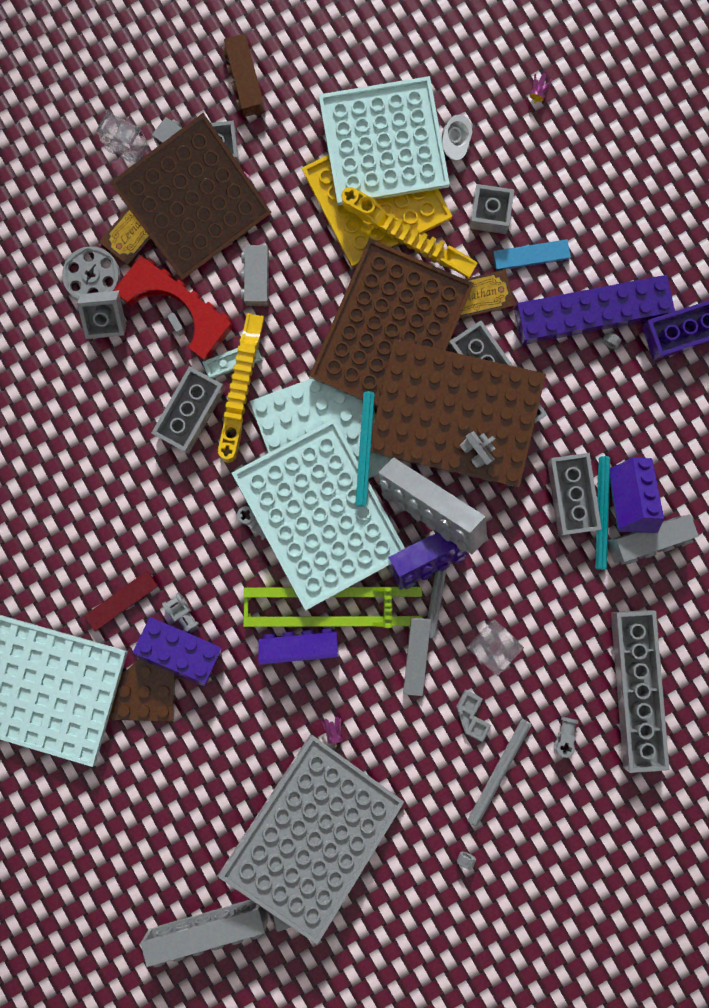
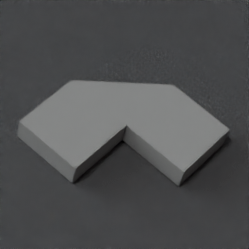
[456,689,491,743]

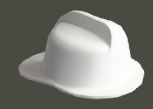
[442,115,472,160]

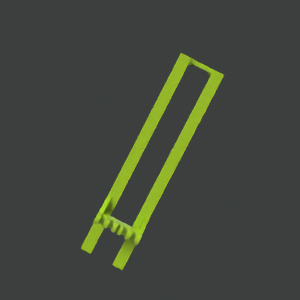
[243,587,422,628]

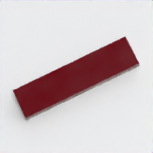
[84,571,159,632]

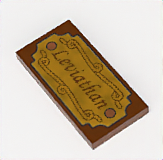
[99,208,152,266]
[459,270,515,320]

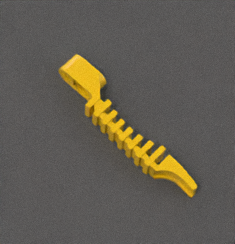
[341,187,478,279]
[218,313,264,463]

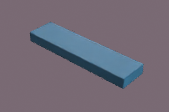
[493,239,571,271]

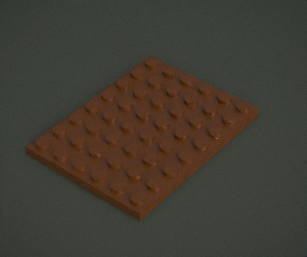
[309,238,474,407]
[371,339,546,488]

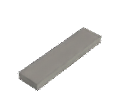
[403,618,431,696]

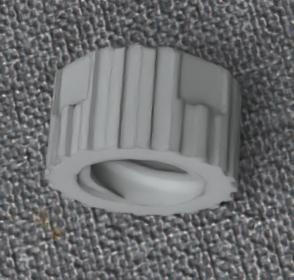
[602,332,621,349]
[457,851,476,870]

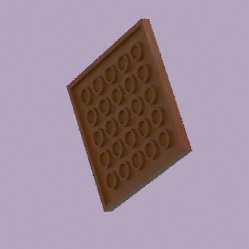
[109,113,272,280]

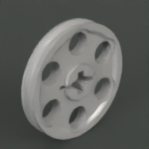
[62,246,121,300]

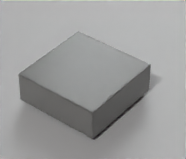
[167,312,185,337]

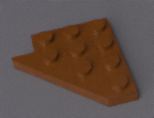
[108,659,175,721]

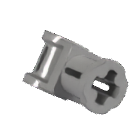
[237,506,266,540]
[162,592,199,632]
[554,716,578,758]

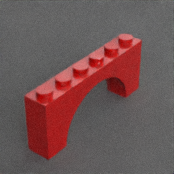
[113,256,233,361]

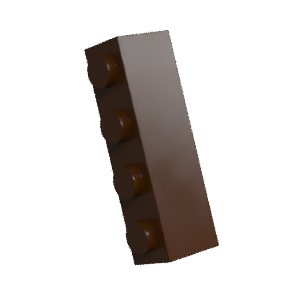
[222,34,265,117]

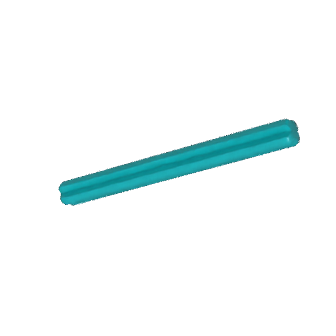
[355,391,375,507]
[595,456,610,570]

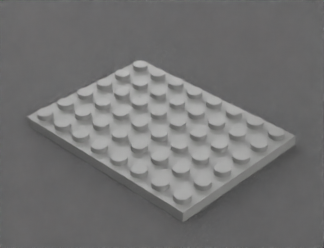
[217,734,404,945]

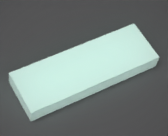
[202,348,262,379]

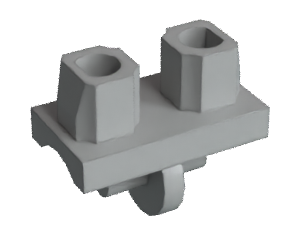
[460,431,495,468]

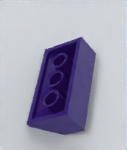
[610,457,664,533]
[258,628,339,665]

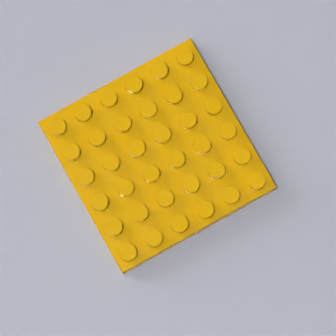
[302,155,453,268]

